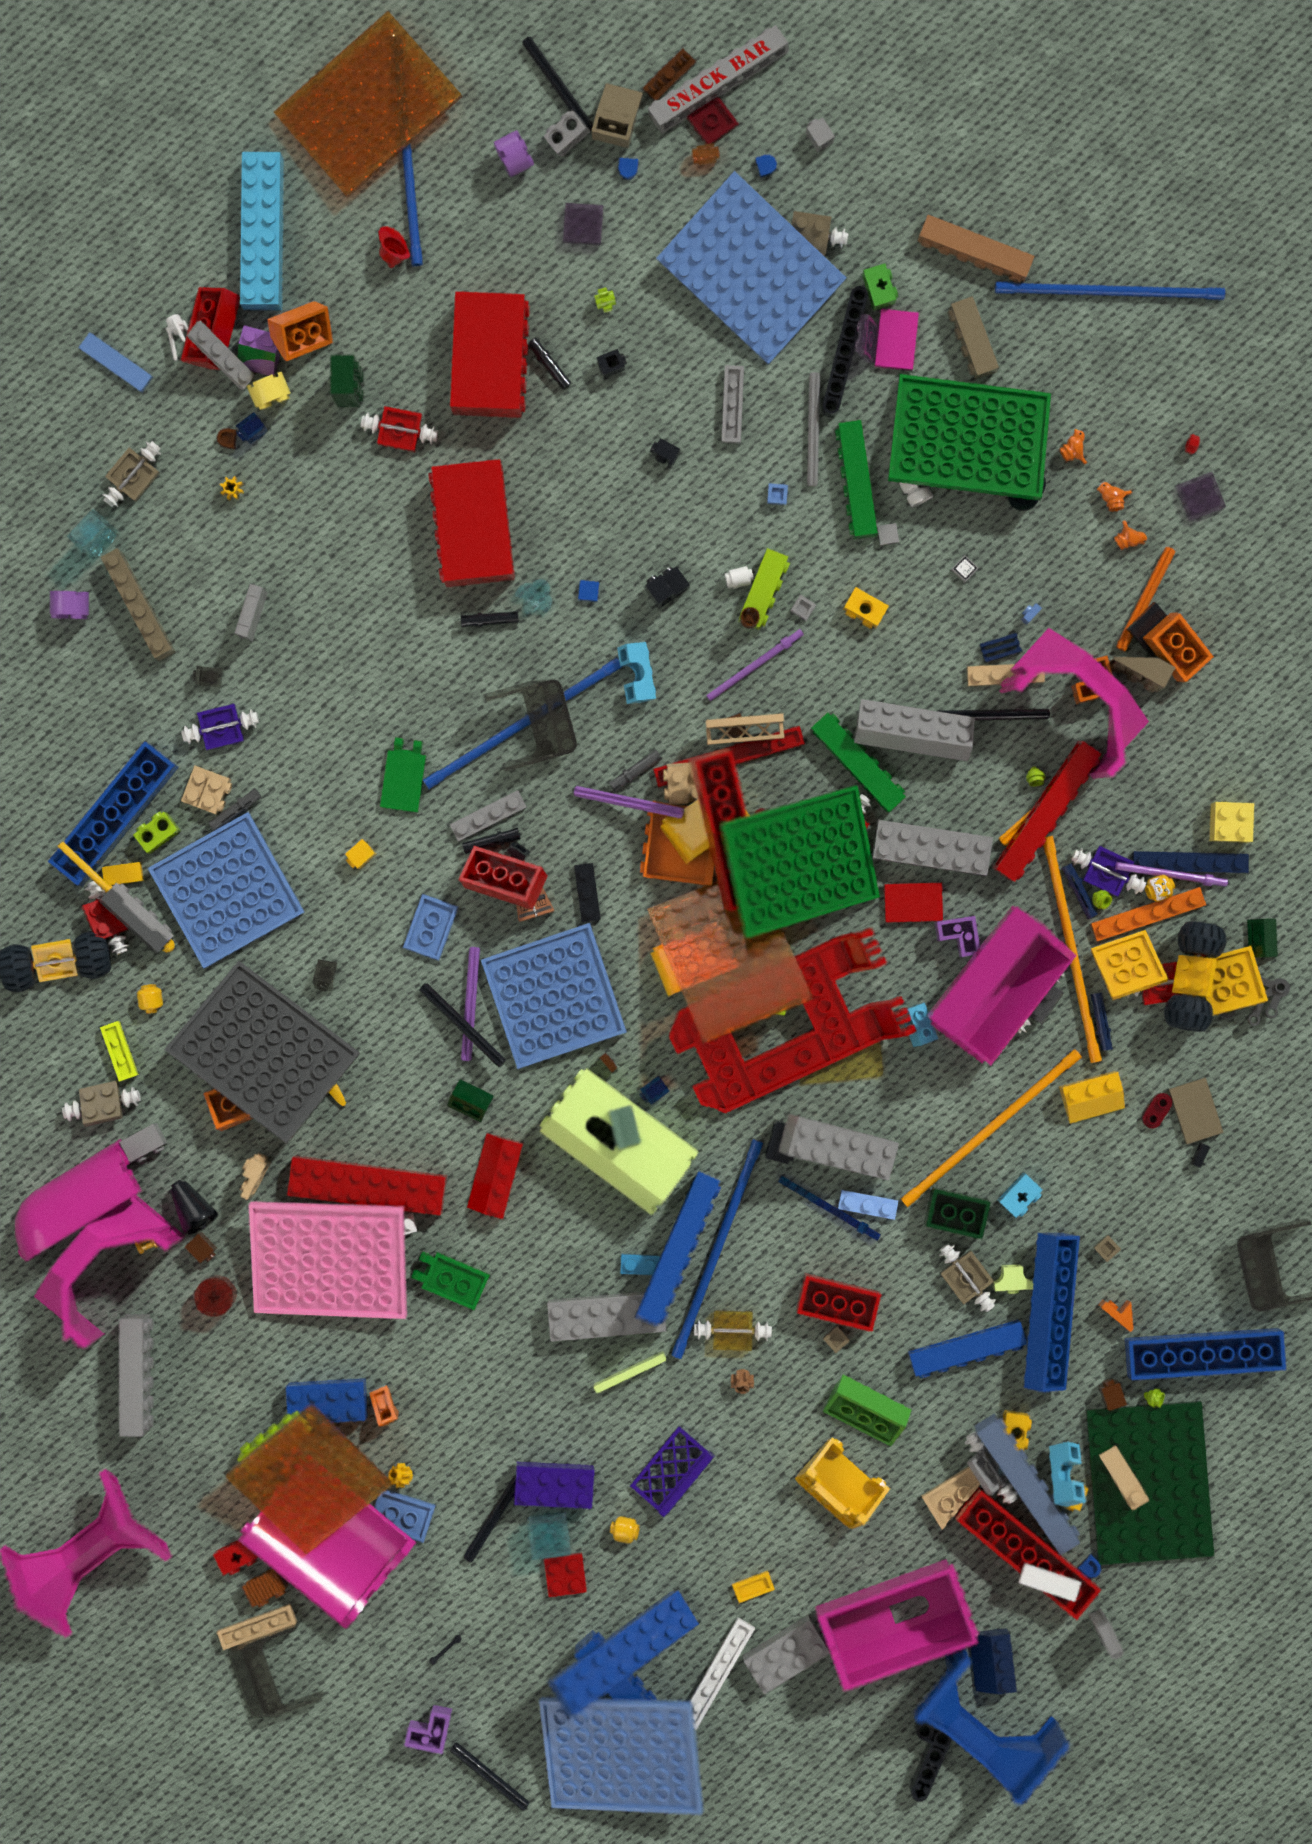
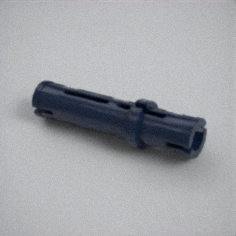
[1061,863,1098,919]
[1090,992,1113,1051]

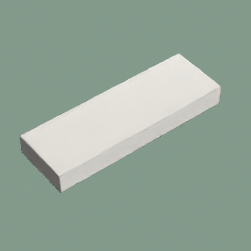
[1018,1563,1081,1602]

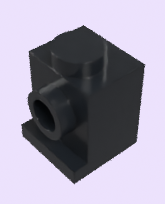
[596,349,627,379]
[650,438,680,469]

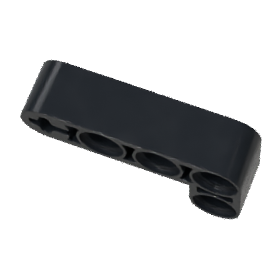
[910,1721,952,1802]

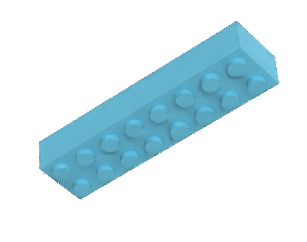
[240,152,284,310]

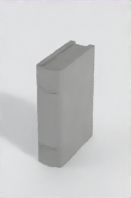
[234,584,268,642]
[1088,1608,1124,1659]

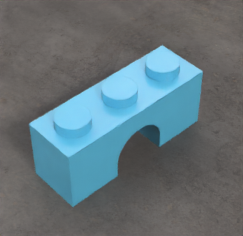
[617,642,656,704]
[1049,1442,1086,1507]

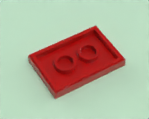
[884,883,943,923]

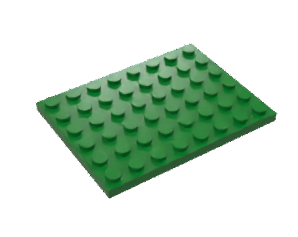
[888,374,1051,501]
[720,785,880,938]

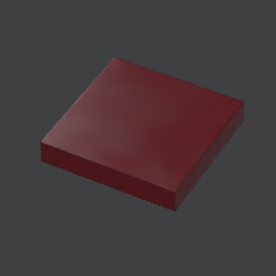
[686,95,739,148]

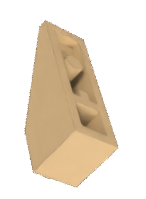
[1099,1446,1149,1510]

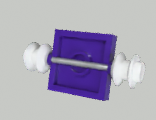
[182,704,259,751]
[1071,846,1146,897]

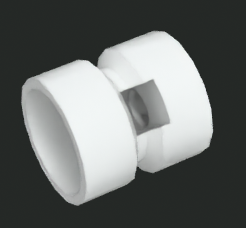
[899,483,934,508]

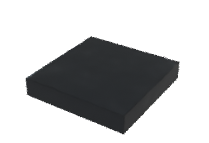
[1127,602,1167,657]

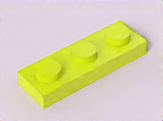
[100,1021,139,1082]

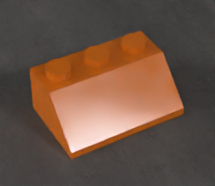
[267,301,333,361]

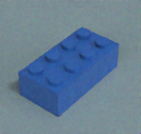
[286,1378,368,1424]

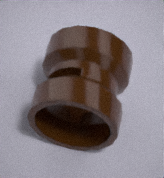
[740,607,760,629]

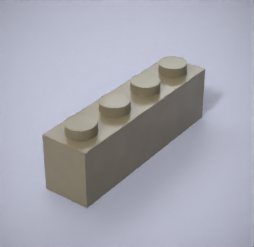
[948,296,999,380]

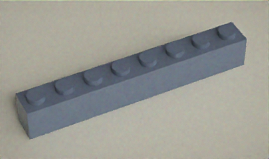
[975,1414,1080,1555]

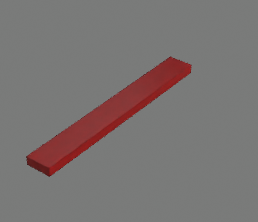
[653,726,805,788]

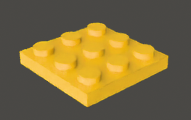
[1091,930,1168,1000]
[1205,946,1268,1016]

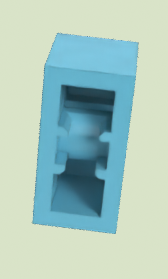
[902,1003,938,1047]
[997,1173,1042,1218]

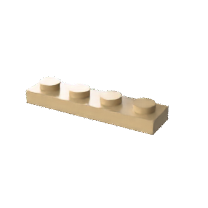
[967,664,1045,686]
[217,1603,297,1650]

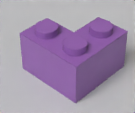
[934,916,980,957]
[404,1705,452,1754]

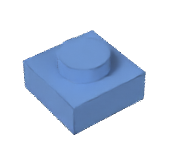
[767,483,788,505]
[1021,603,1042,625]

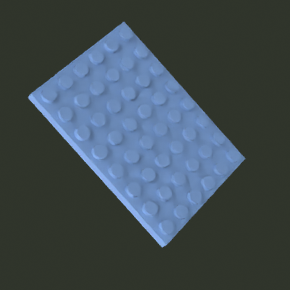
[656,171,846,364]
[539,1697,703,1814]

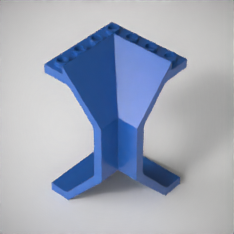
[913,1648,1070,1805]

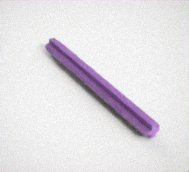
[574,786,684,818]
[461,947,480,1061]

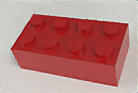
[458,846,548,910]
[796,1273,882,1332]

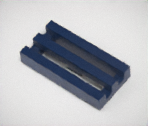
[979,633,1022,663]

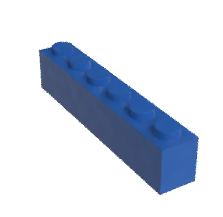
[908,1320,1027,1378]

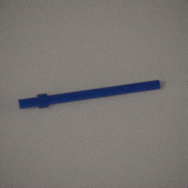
[778,1175,881,1241]

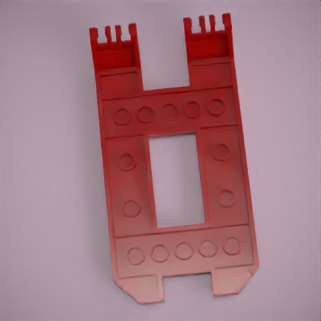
[668,928,917,1113]

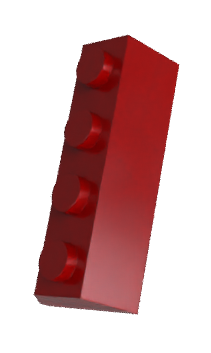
[180,287,240,370]
[467,1133,524,1219]

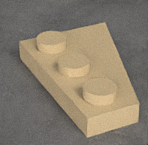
[921,1466,980,1530]

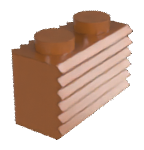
[242,1568,289,1607]

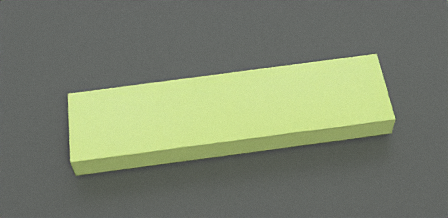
[593,1351,666,1393]

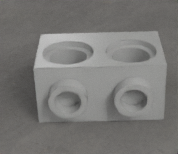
[544,110,591,157]

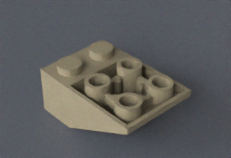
[591,83,643,148]
[1109,657,1175,693]

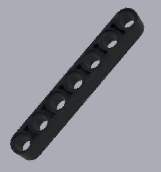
[822,286,868,418]

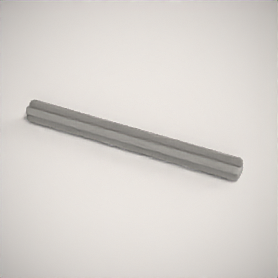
[807,373,820,487]

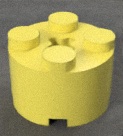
[246,371,291,410]

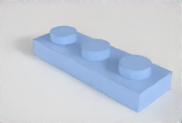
[838,1189,898,1220]

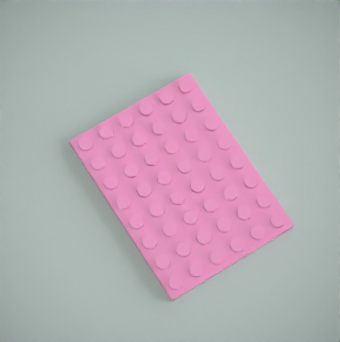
[249,1202,407,1319]

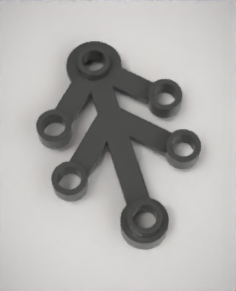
[1219,977,1290,1026]

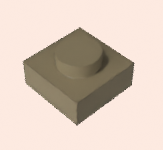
[1093,1235,1121,1262]
[823,1325,850,1353]

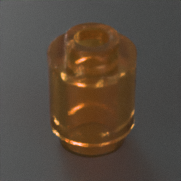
[692,143,720,166]

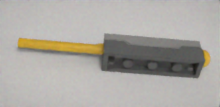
[57,841,175,954]

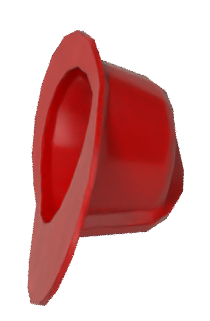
[378,226,410,268]

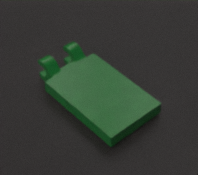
[380,737,427,813]
[411,1251,490,1310]

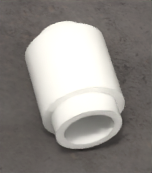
[725,566,754,589]

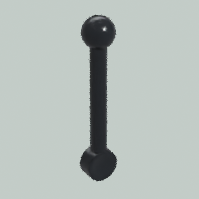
[429,1635,462,1665]

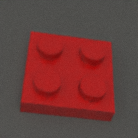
[544,1552,587,1597]

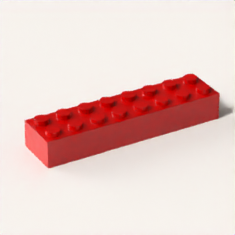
[689,749,747,912]
[287,1155,447,1215]
[954,1487,1101,1620]

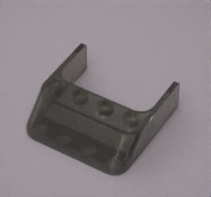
[483,679,577,772]
[1237,1219,1312,1311]
[228,1621,324,1718]

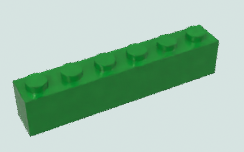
[834,420,878,540]
[810,712,906,814]

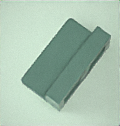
[609,1105,641,1150]

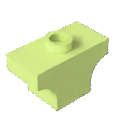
[992,1264,1033,1294]

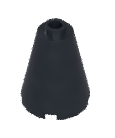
[170,1180,218,1235]

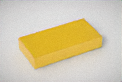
[102,862,144,885]
[732,1570,775,1603]

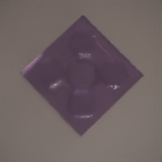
[563,203,604,245]
[855,314,878,363]
[1175,472,1226,522]

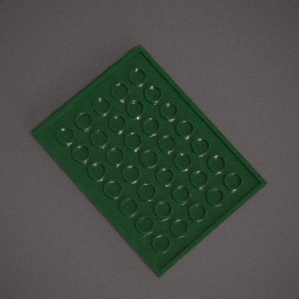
[1086,1401,1214,1565]

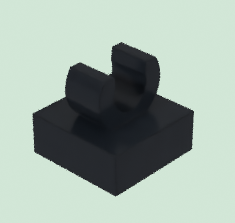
[507,841,531,861]

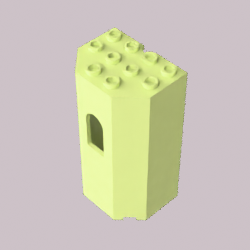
[539,1068,698,1215]

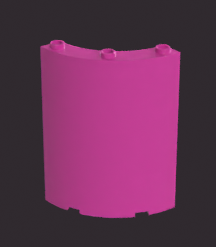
[238,1454,416,1629]

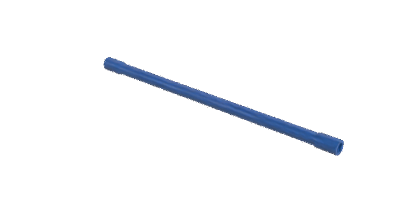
[391,37,423,266]
[995,282,1225,300]
[423,657,623,789]
[671,1139,763,1359]

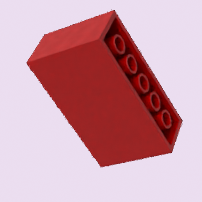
[450,291,530,418]
[428,459,515,587]

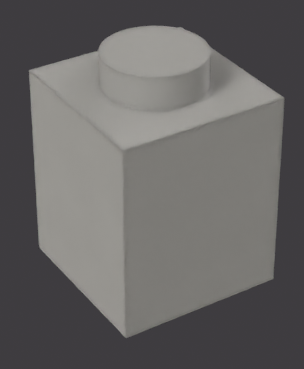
[806,117,835,153]

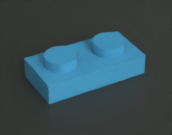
[620,1254,660,1275]

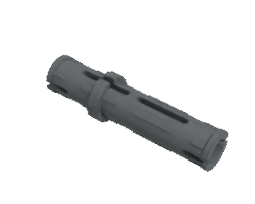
[609,749,662,792]
[209,788,262,831]

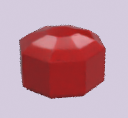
[1185,434,1200,455]

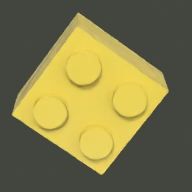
[1210,802,1254,843]

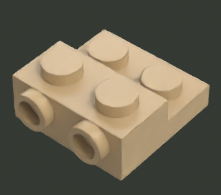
[663,763,698,805]
[181,766,232,815]
[240,1152,271,1200]

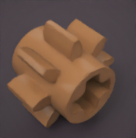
[731,1369,754,1394]

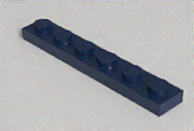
[1133,851,1249,873]

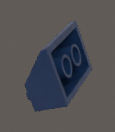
[970,1628,1017,1695]

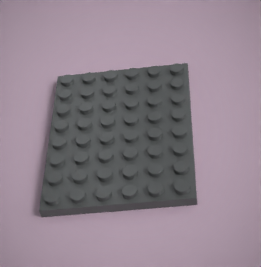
[164,961,360,1144]

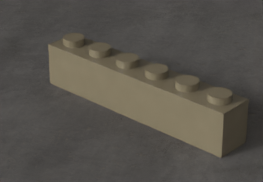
[101,548,175,661]

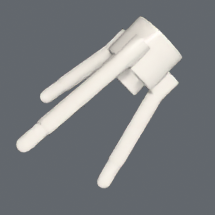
[166,314,189,361]

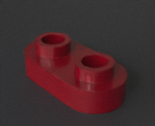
[1142,1093,1172,1129]

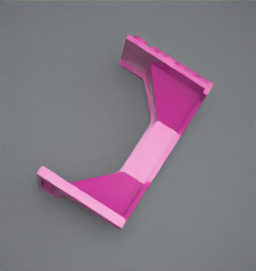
[999,628,1149,779]
[34,1195,185,1348]
[0,1469,172,1638]

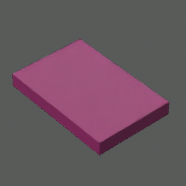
[874,309,919,371]

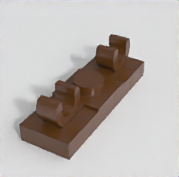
[643,48,696,101]

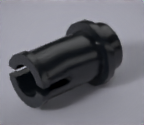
[1190,1142,1211,1168]

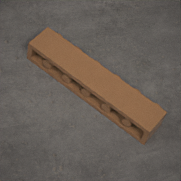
[918,215,1035,283]

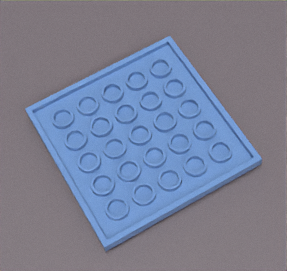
[148,812,305,969]
[481,923,627,1069]

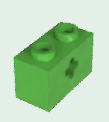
[862,263,898,311]

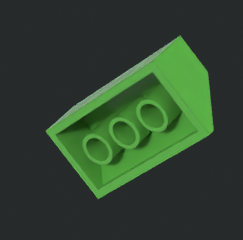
[822,1375,911,1447]

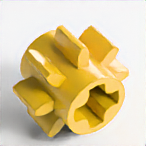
[220,476,244,501]
[389,1463,413,1488]

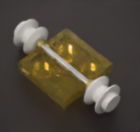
[694,1310,772,1351]

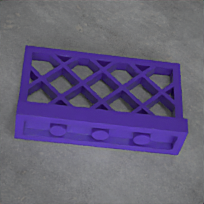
[630,1426,715,1517]

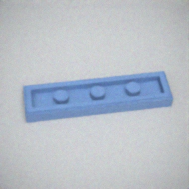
[79,332,153,393]

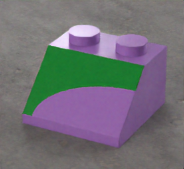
[237,325,280,376]

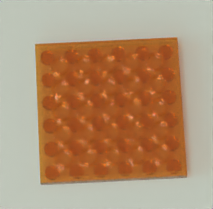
[225,1403,392,1554]

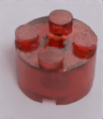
[194,1275,237,1317]

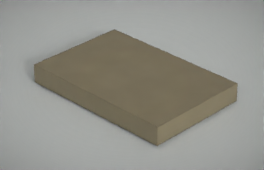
[1168,1077,1224,1144]

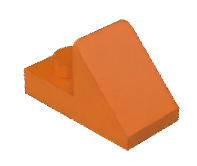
[1098,1300,1133,1332]
[369,1385,399,1427]

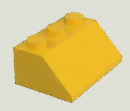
[1059,1071,1125,1124]

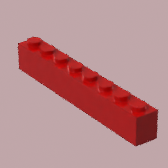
[992,741,1101,882]

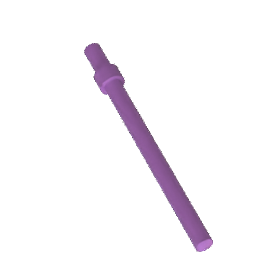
[706,629,804,702]
[1115,862,1228,887]

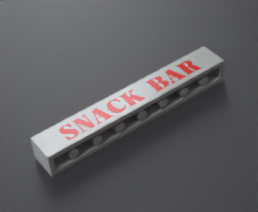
[648,25,789,134]

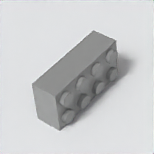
[743,1615,830,1694]

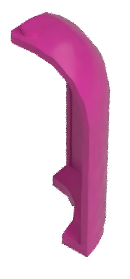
[15,1139,142,1262]

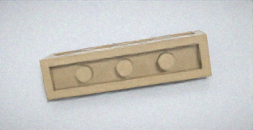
[705,714,784,745]

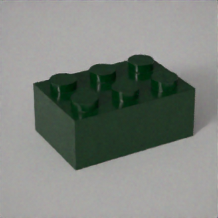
[330,355,364,407]
[923,1187,991,1240]

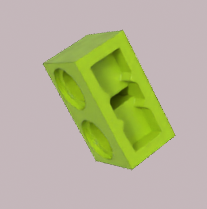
[133,812,181,854]

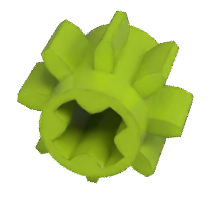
[594,287,616,313]

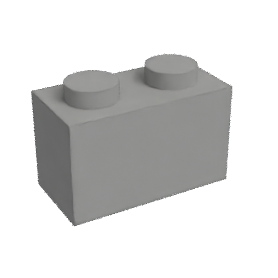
[119,1123,168,1163]

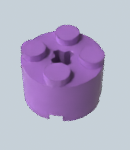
[493,130,534,178]
[50,591,89,619]

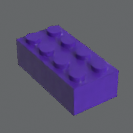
[514,1461,595,1509]

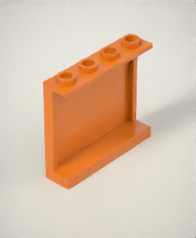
[640,800,714,886]

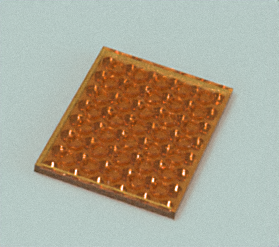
[274,11,462,198]
[647,881,812,1042]

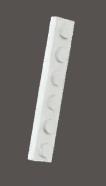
[689,1617,755,1730]

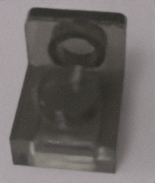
[193,665,223,688]
[313,959,337,991]

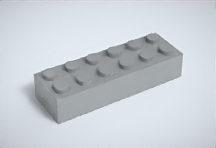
[854,699,975,761]
[872,820,993,876]
[779,1114,899,1180]
[547,1292,666,1341]
[119,1314,154,1436]

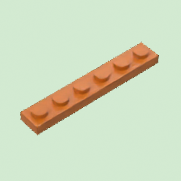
[1090,887,1206,942]

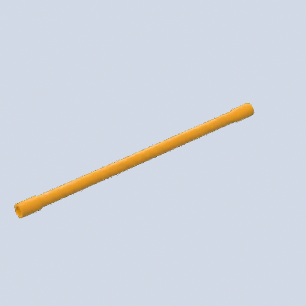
[1043,836,1102,1063]
[901,1049,1082,1207]

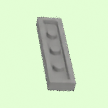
[187,321,255,390]
[721,365,744,444]
[450,790,527,842]

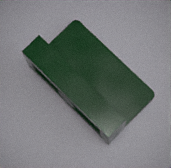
[1247,919,1278,958]
[447,1080,494,1122]

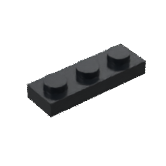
[574,863,601,922]

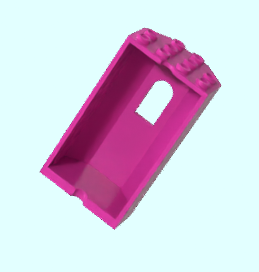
[927,906,1077,1065]
[815,1559,979,1691]

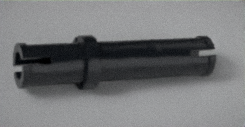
[528,337,572,390]
[461,611,519,628]
[462,827,521,854]

